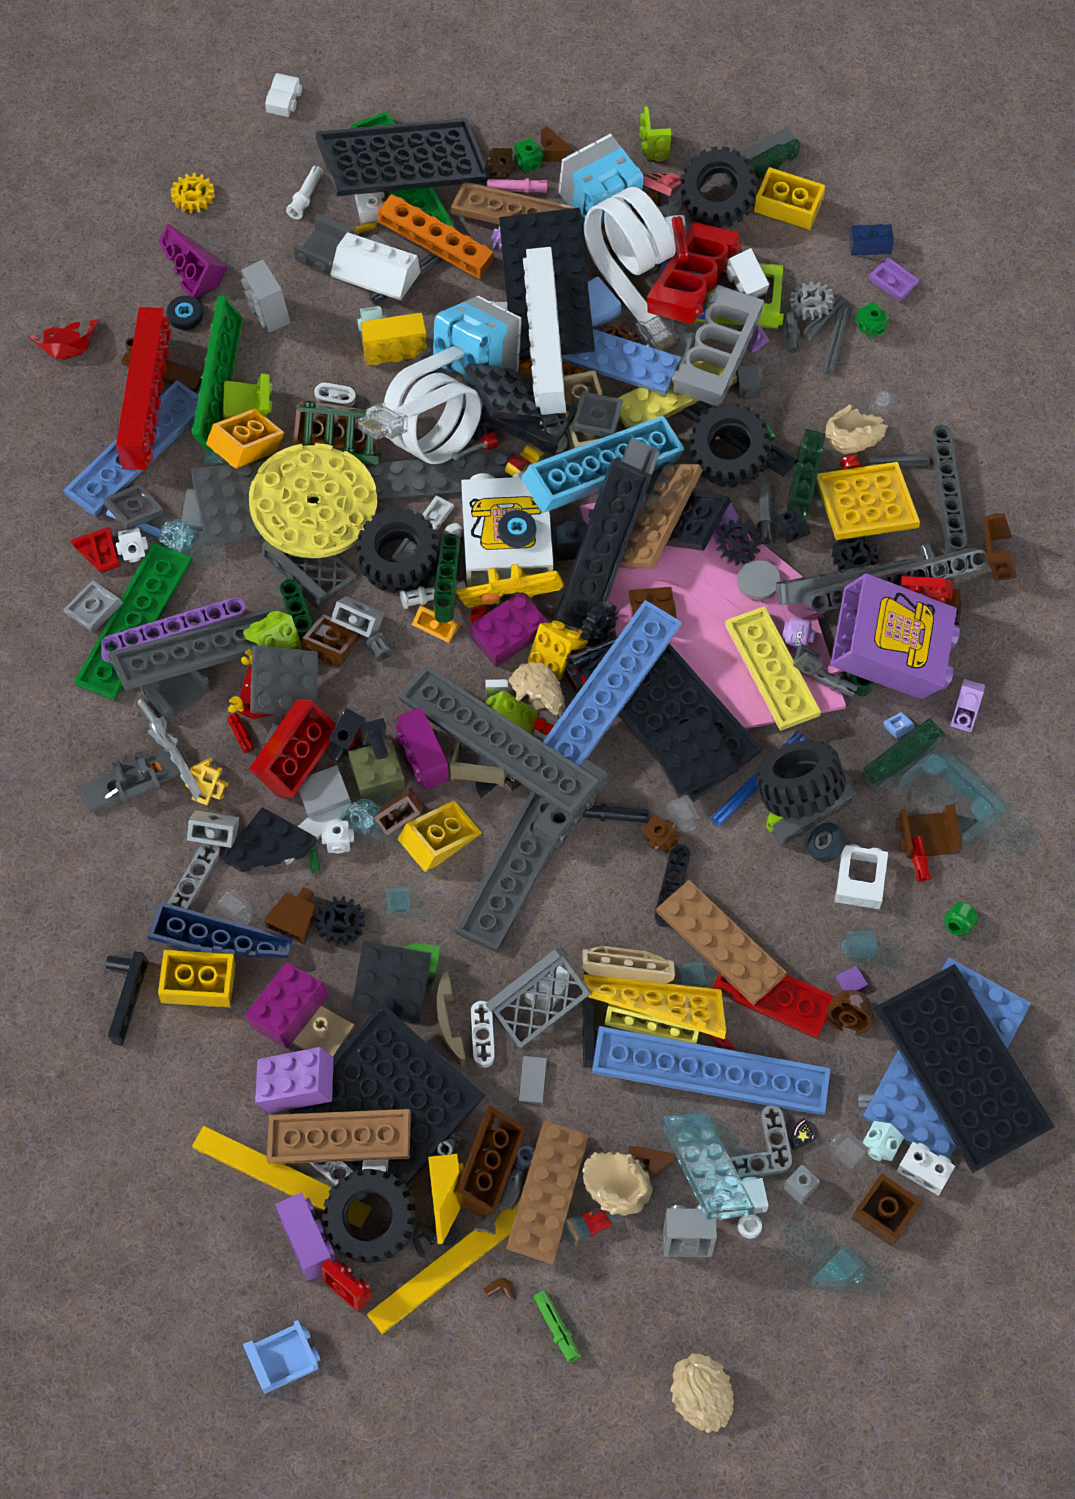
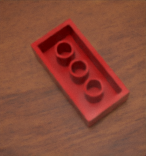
[249,700,336,798]

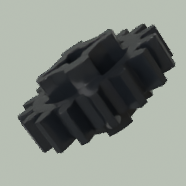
[715,518,762,566]
[831,536,879,571]
[580,600,619,646]
[315,896,365,946]

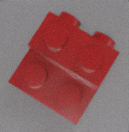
[901,576,954,603]
[321,1259,371,1313]

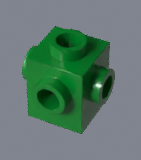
[514,137,544,174]
[855,301,888,339]

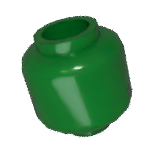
[944,902,978,936]

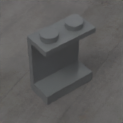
[294,213,354,275]
[140,670,210,722]

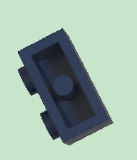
[849,224,894,255]

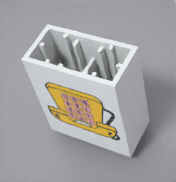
[461,472,553,588]

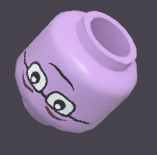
[782,617,815,647]

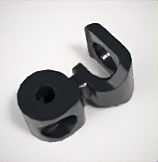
[413,1223,458,1258]

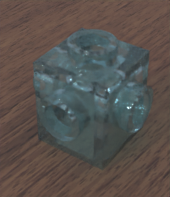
[159,519,197,552]
[345,798,380,836]

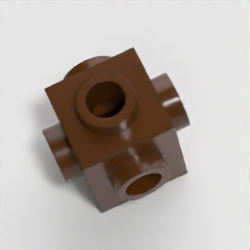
[641,815,680,854]

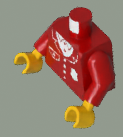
[228,649,269,720]

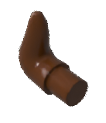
[483,1278,515,1301]

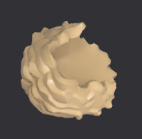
[825,404,888,455]
[508,662,566,717]
[582,1152,653,1216]
[670,1353,734,1433]

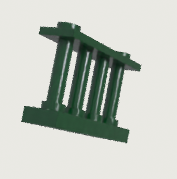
[297,401,383,465]

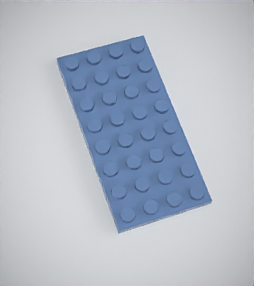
[862,957,1031,1159]

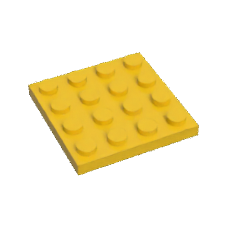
[815,462,920,540]

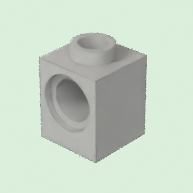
[783,1165,820,1204]

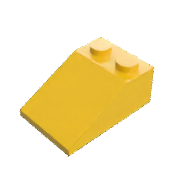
[397,800,482,872]
[428,1154,464,1244]

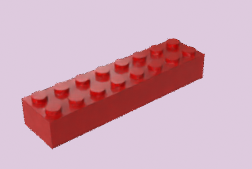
[116,307,172,470]

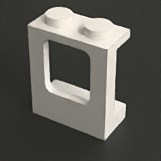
[834,844,888,909]

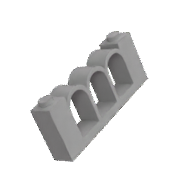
[672,285,764,407]

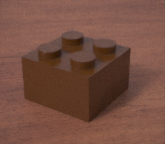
[852,1173,922,1247]

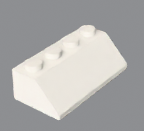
[330,232,420,300]

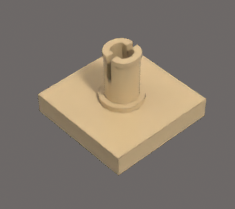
[292,1006,354,1057]

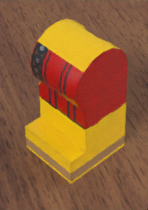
[505,443,544,476]

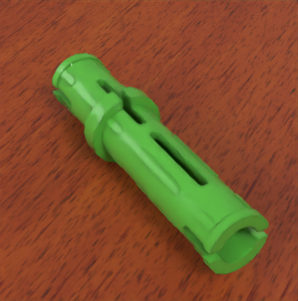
[533,1290,581,1363]

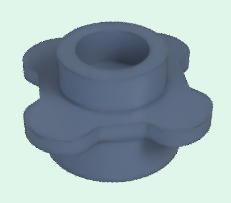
[515,1146,534,1171]

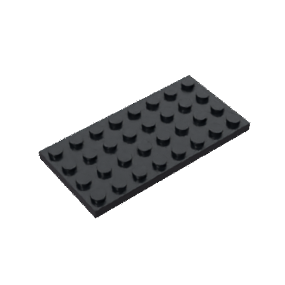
[315,118,490,196]
[499,207,595,360]
[581,643,763,803]
[874,964,1055,1174]

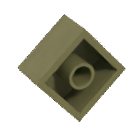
[348,740,405,800]

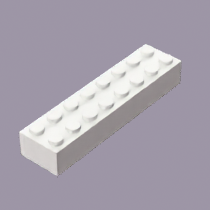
[523,247,566,415]

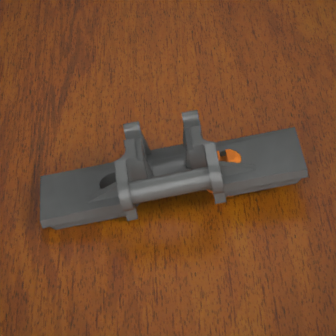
[80,745,189,812]

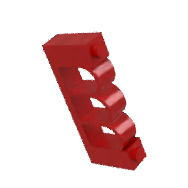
[647,222,742,324]

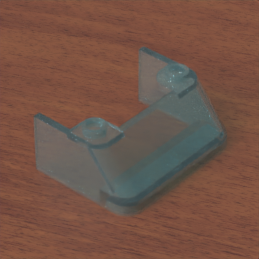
[898,751,1005,851]

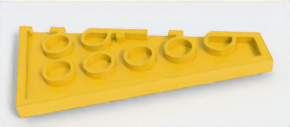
[583,974,726,1039]

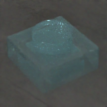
[386,887,411,913]
[679,961,706,987]

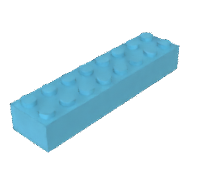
[521,416,685,513]

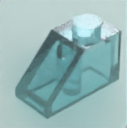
[810,1245,867,1288]

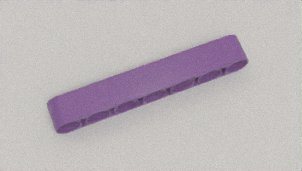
[101,597,245,663]

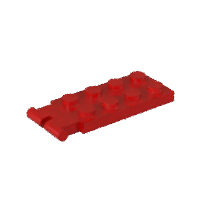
[712,973,834,1039]

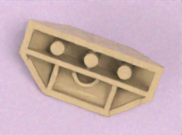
[582,946,675,984]

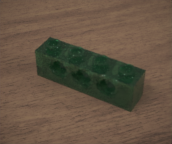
[785,429,826,517]

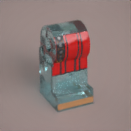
[564,1206,613,1246]

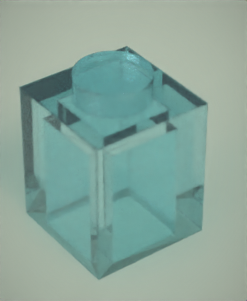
[842,930,877,960]

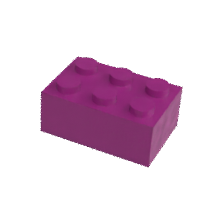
[470,592,548,667]
[395,707,449,790]
[244,962,329,1049]

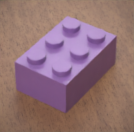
[255,1047,334,1113]
[275,1192,335,1281]

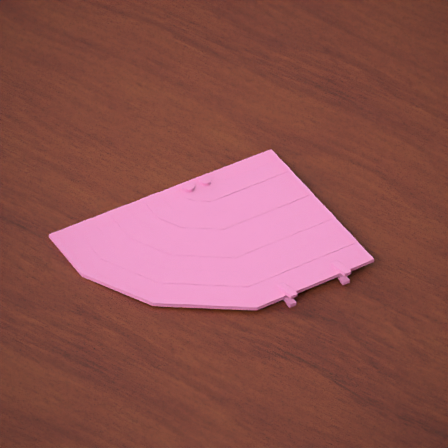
[580,493,846,729]

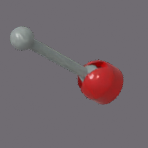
[452,432,498,460]

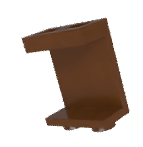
[983,513,1017,581]
[896,804,962,858]

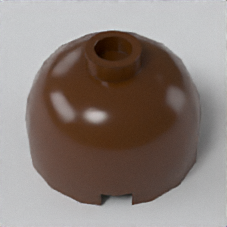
[826,990,874,1035]

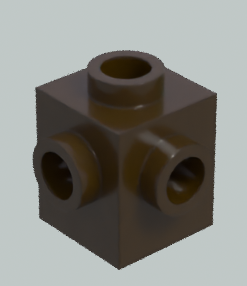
[487,148,516,179]

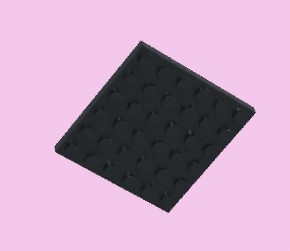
[288,1003,486,1205]

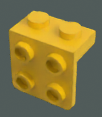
[528,621,587,680]

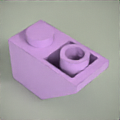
[950,679,985,732]

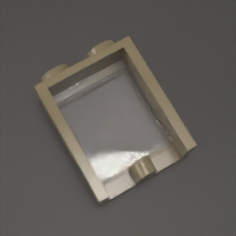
[448,740,507,788]

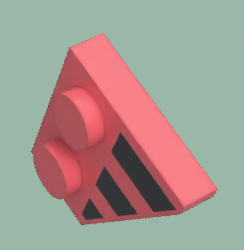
[642,173,681,196]

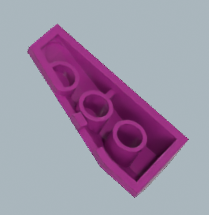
[159,224,228,299]

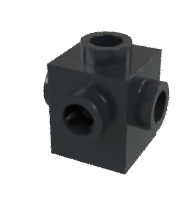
[775,506,811,544]

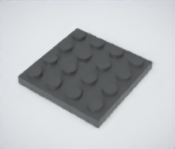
[190,461,265,545]

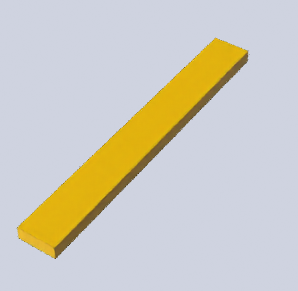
[192,1126,372,1230]
[367,1200,520,1334]

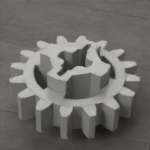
[789,281,834,320]

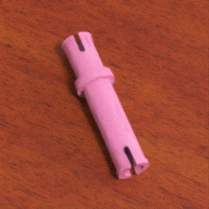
[487,178,547,194]

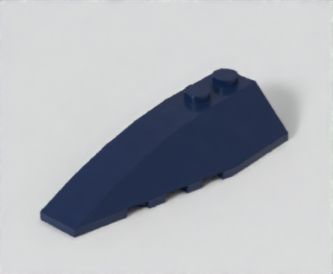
[147,902,293,958]

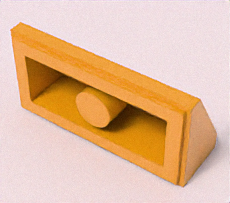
[412,605,461,643]

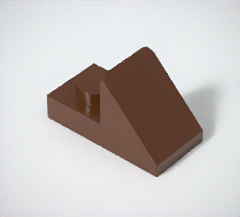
[541,126,573,162]
[628,1146,681,1179]

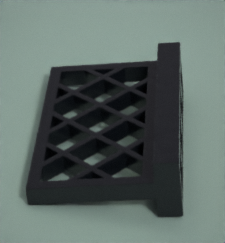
[480,385,577,454]

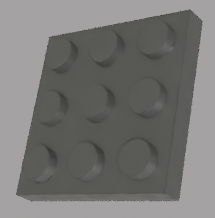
[250,645,318,715]

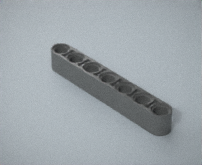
[930,424,967,554]
[776,559,918,605]

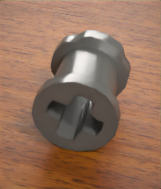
[366,633,394,662]

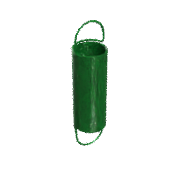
[309,847,321,879]

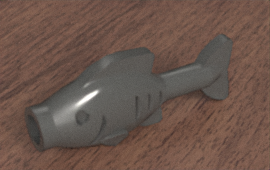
[474,1168,525,1235]

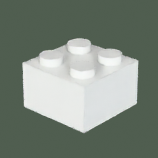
[725,248,769,298]

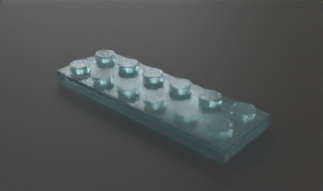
[661,1112,755,1220]

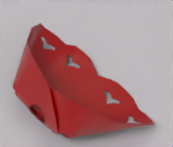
[28,319,98,360]

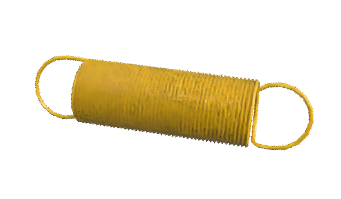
[353,220,382,235]

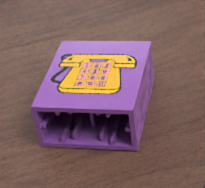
[830,573,960,699]

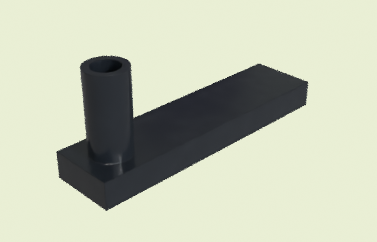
[360,718,389,760]
[106,951,149,1046]
[582,972,596,1067]

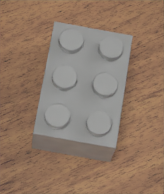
[241,259,291,333]
[663,1205,717,1257]

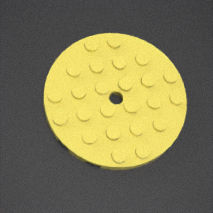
[249,443,377,558]

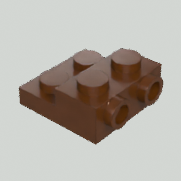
[629,587,677,619]
[301,614,360,668]

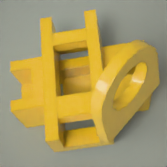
[185,757,229,805]

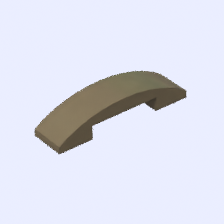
[437,972,466,1066]

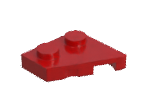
[70,527,121,573]

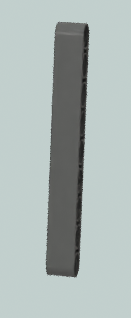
[803,548,988,612]

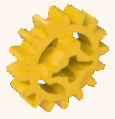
[171,173,215,214]

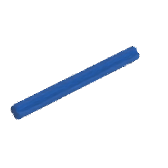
[711,732,805,826]

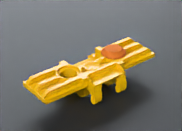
[456,563,564,608]

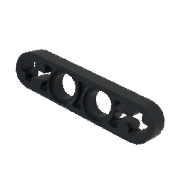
[654,844,690,927]

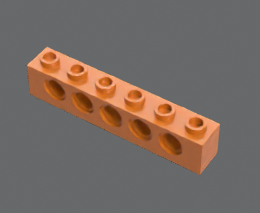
[378,194,493,280]

